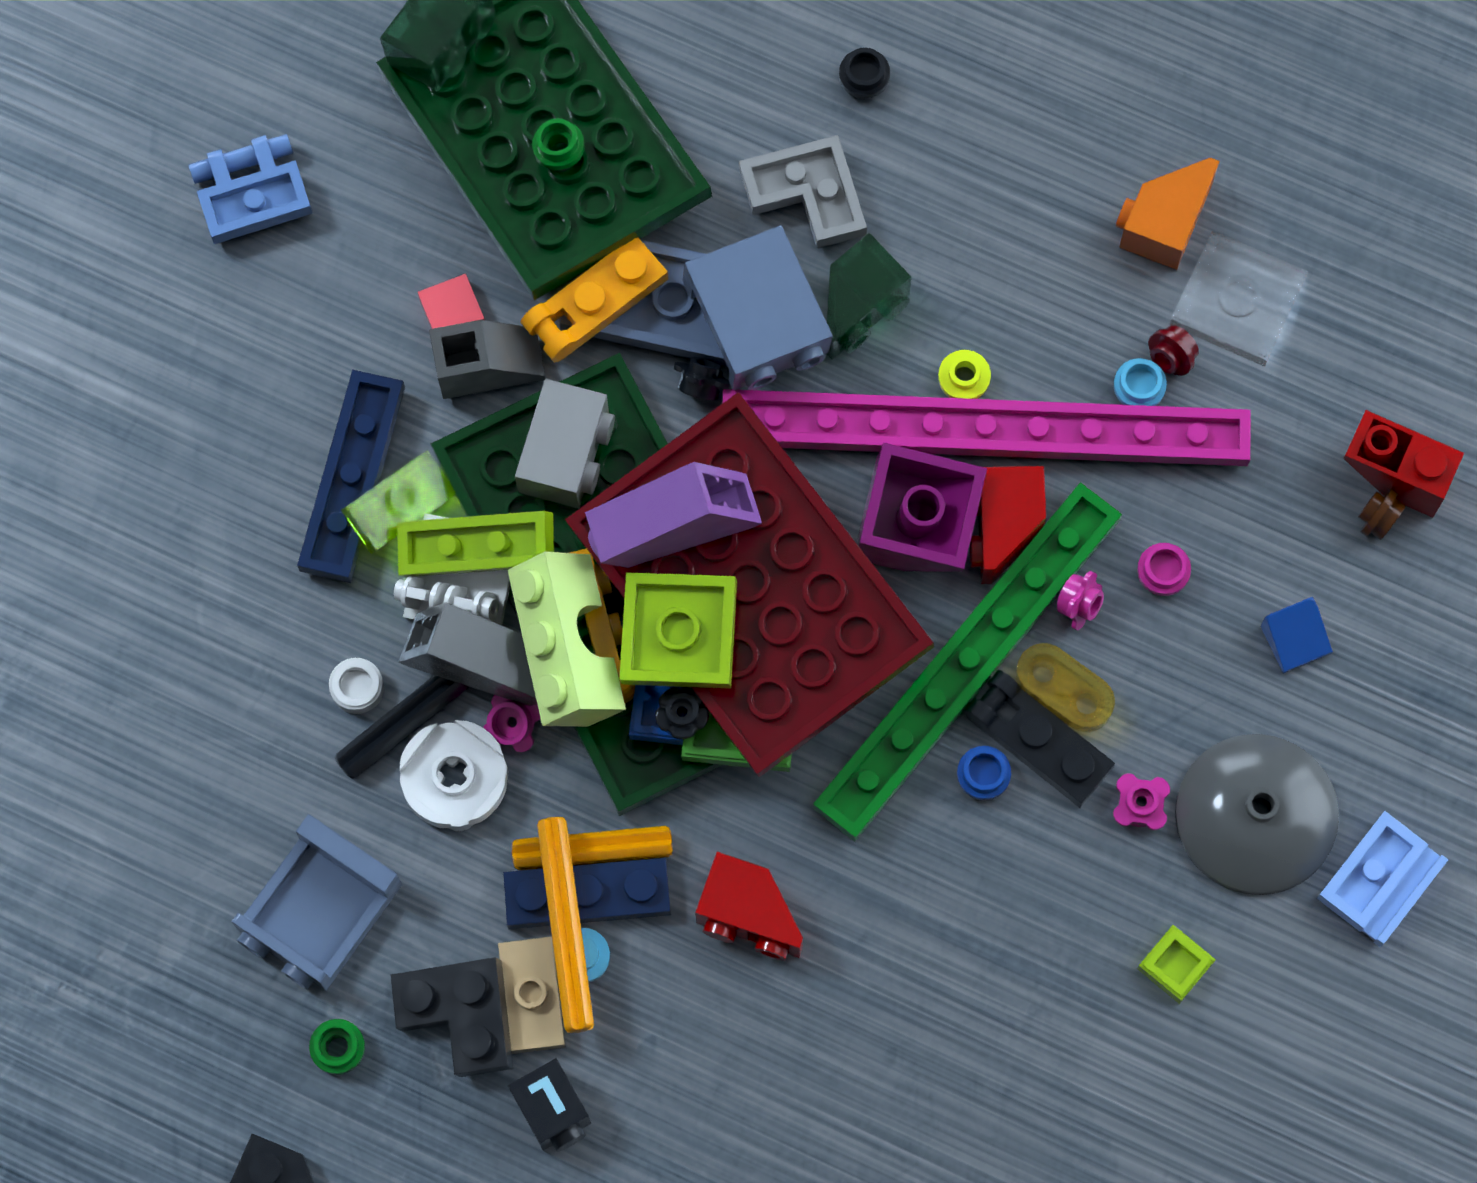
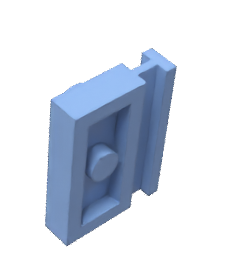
[1317,811,1448,947]

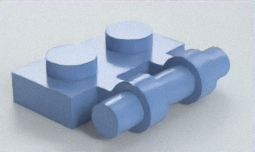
[188,134,313,244]

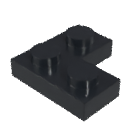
[391,957,513,1077]

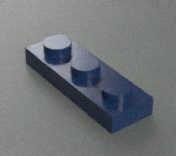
[503,858,671,930]

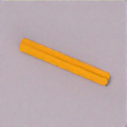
[537,817,594,1033]

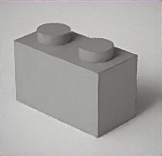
[515,378,615,509]

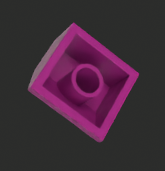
[857,442,987,572]

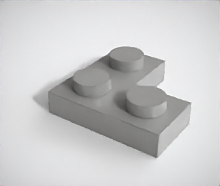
[739,135,867,248]

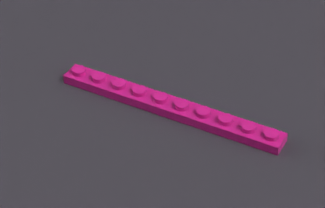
[722,389,1251,466]

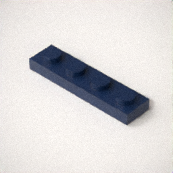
[297,369,405,583]

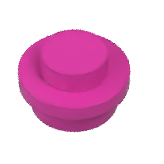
[1137,543,1191,596]

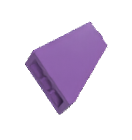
[585,462,762,568]

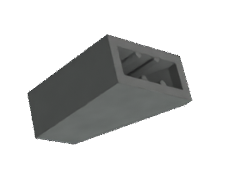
[398,602,537,706]

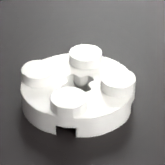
[400,720,509,831]

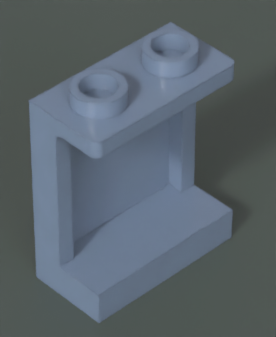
[682,225,833,390]
[231,814,402,991]

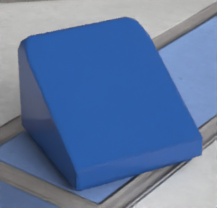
[1260,597,1333,674]

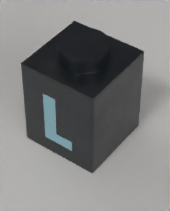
[508,1058,591,1152]

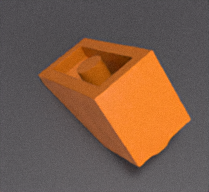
[1115,158,1220,270]

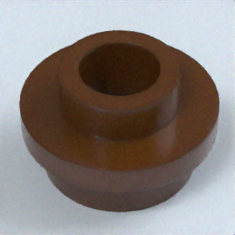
[1358,489,1406,540]

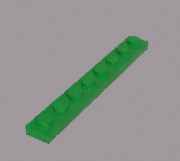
[813,482,1122,842]

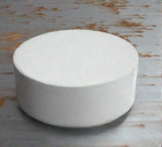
[329,658,384,714]

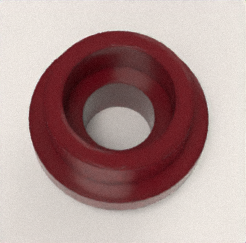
[1148,325,1199,376]

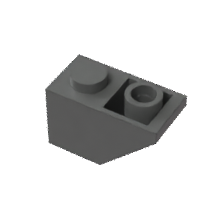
[429,320,546,399]

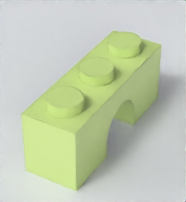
[507,552,626,727]

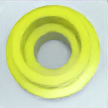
[938,350,991,399]

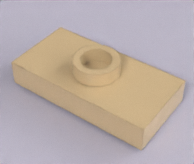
[498,937,565,1054]

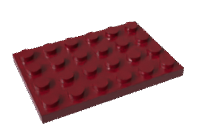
[565,392,934,778]

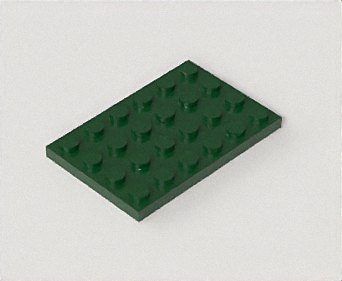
[376,0,712,301]

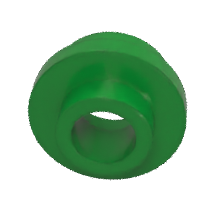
[532,118,585,170]
[309,1019,365,1075]

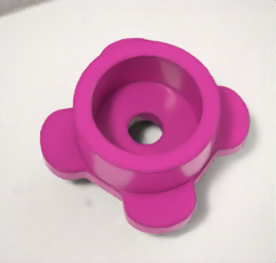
[1057,571,1104,630]
[483,695,541,752]
[1113,773,1170,830]

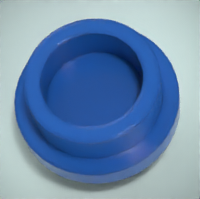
[957,746,1011,800]

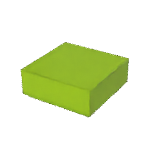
[1137,925,1216,1004]

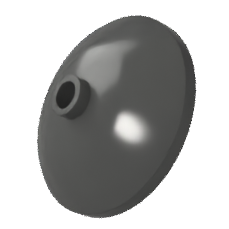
[1175,734,1339,895]

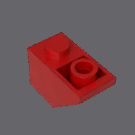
[1344,410,1464,518]
[970,466,1046,584]
[695,852,803,961]

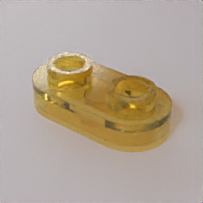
[1016,643,1115,732]

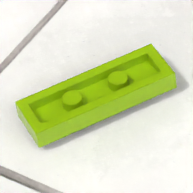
[397,511,554,577]

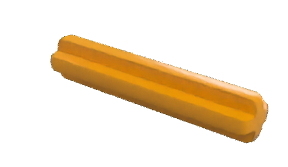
[512,826,673,870]

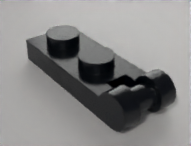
[963,670,1115,808]

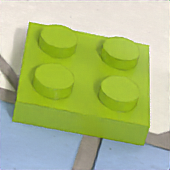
[619,573,737,688]

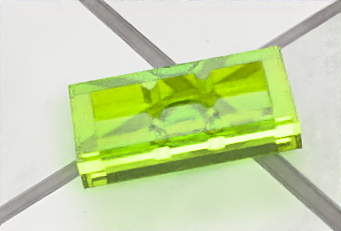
[341,450,456,553]

